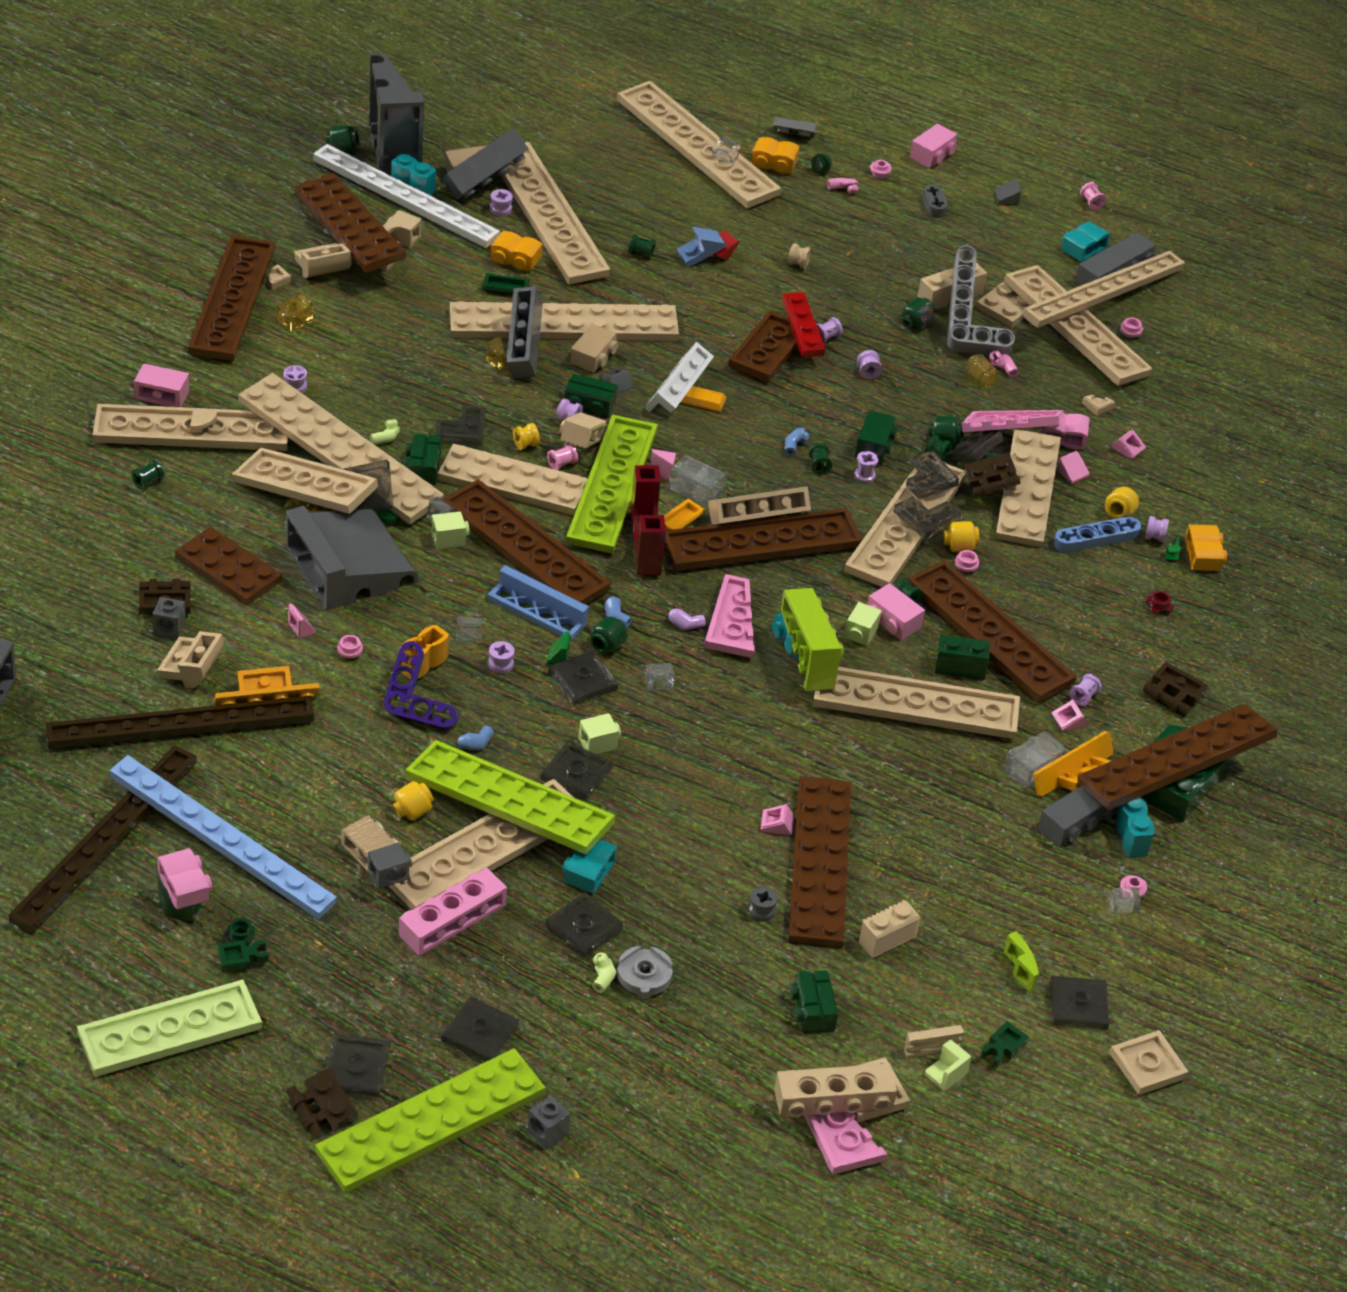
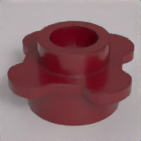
[1146,591,1174,613]

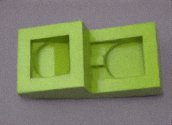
[1003,931,1039,993]

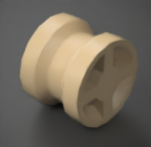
[787,243,811,269]

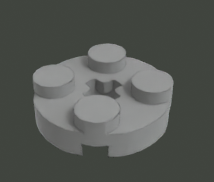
[617,946,673,999]

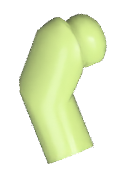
[370,419,400,445]
[592,953,616,993]

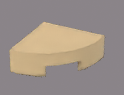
[268,265,291,290]
[1082,395,1115,416]
[190,411,217,433]

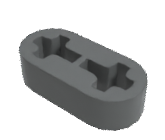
[922,185,948,218]

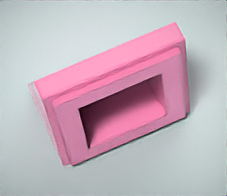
[1111,429,1146,459]
[651,449,676,481]
[1057,451,1090,484]
[288,604,316,639]
[1051,700,1089,732]
[760,804,795,835]

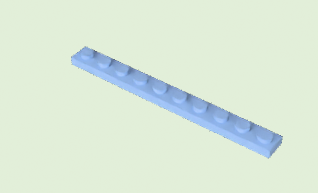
[109,755,336,920]

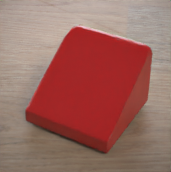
[715,230,740,260]

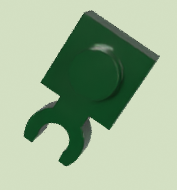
[217,940,269,973]
[981,1021,1029,1068]

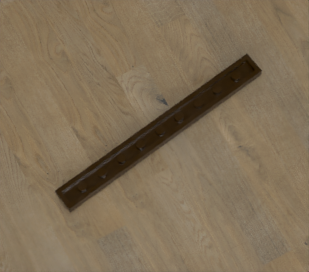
[46,696,314,749]
[9,745,197,933]

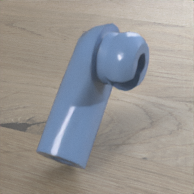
[784,428,809,456]
[604,596,632,628]
[457,725,494,751]

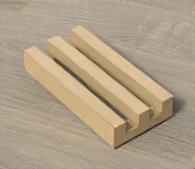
[904,1025,964,1058]

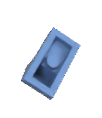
[677,227,727,268]

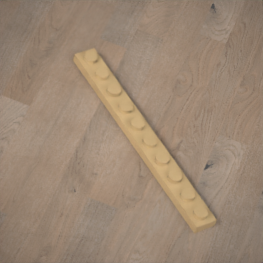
[1022,251,1185,328]

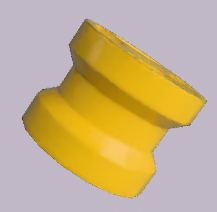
[513,423,540,450]

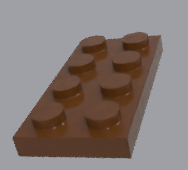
[728,311,798,382]
[175,526,282,606]

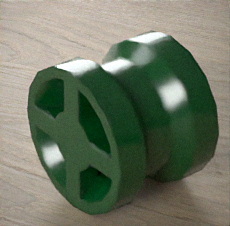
[924,434,952,463]
[894,578,922,603]

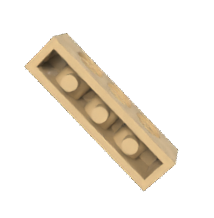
[708,486,811,525]
[774,1063,897,1117]

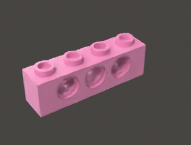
[399,867,507,956]

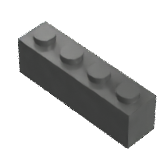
[442,128,529,201]
[1075,232,1156,285]
[507,286,543,379]
[1038,786,1119,847]

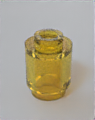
[966,354,999,387]

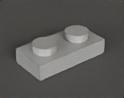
[773,117,817,138]

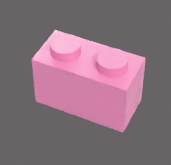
[910,123,958,169]
[134,364,189,407]
[867,583,925,641]

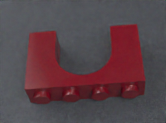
[630,465,666,576]

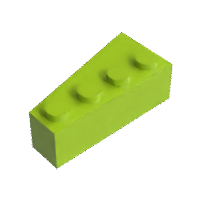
[781,588,844,691]

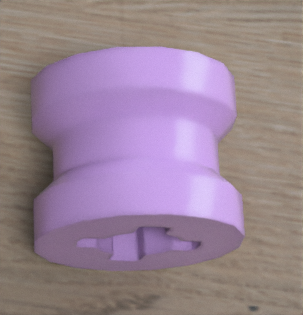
[490,189,513,216]
[857,350,883,379]
[284,365,307,393]
[556,399,583,422]
[1145,516,1169,543]
[488,641,514,674]

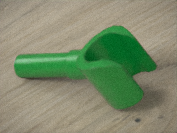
[1165,537,1182,560]

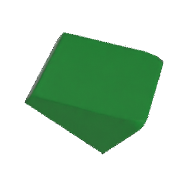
[546,631,571,667]

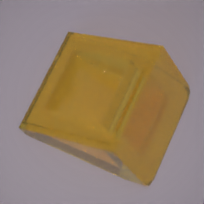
[486,337,505,372]

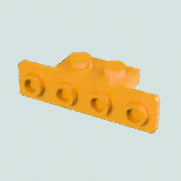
[214,666,320,705]
[1033,731,1113,796]

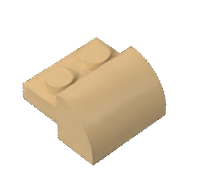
[294,243,351,278]
[157,631,224,689]

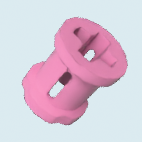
[1080,182,1107,210]
[547,443,578,470]

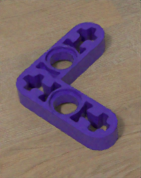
[384,641,459,729]

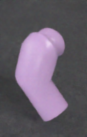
[668,609,706,630]

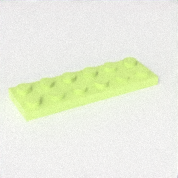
[77,980,262,1077]

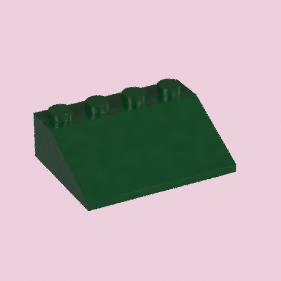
[1141,725,1236,822]

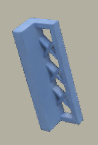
[487,565,589,641]

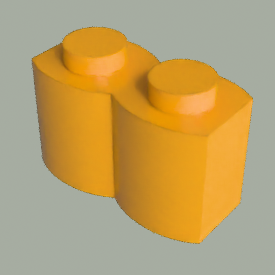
[751,137,800,174]
[490,231,542,271]
[1185,524,1227,571]
[399,625,449,680]

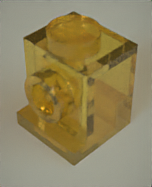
[276,292,313,331]

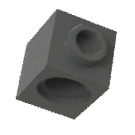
[153,597,186,640]
[368,842,412,889]
[527,1095,570,1150]

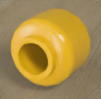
[1105,486,1139,519]
[943,521,979,553]
[392,781,434,821]

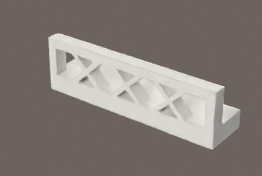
[644,342,714,413]

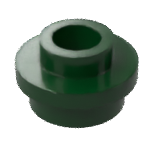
[811,153,832,175]
[227,918,255,944]

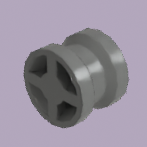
[748,887,778,922]

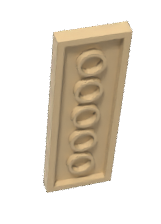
[995,429,1061,548]
[437,444,588,516]
[232,447,378,514]

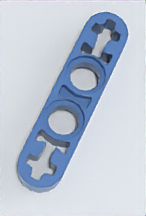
[1053,517,1141,552]

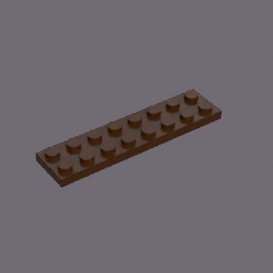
[294,173,407,273]
[188,235,275,361]
[442,479,611,605]
[665,508,862,571]
[908,560,1076,703]
[1077,704,1277,810]
[788,776,851,948]

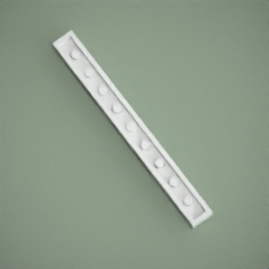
[313,144,500,248]

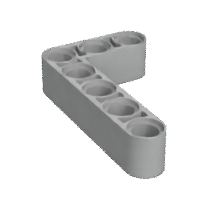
[947,246,1015,356]

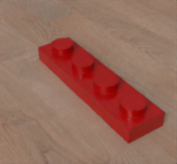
[782,292,825,358]

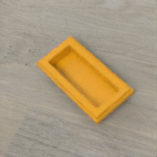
[680,386,727,413]
[664,499,706,530]

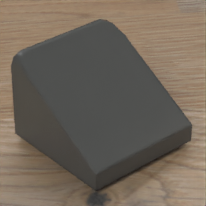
[995,180,1021,204]
[599,368,633,393]

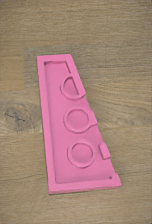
[962,410,1064,432]
[704,574,754,658]
[804,1112,887,1175]

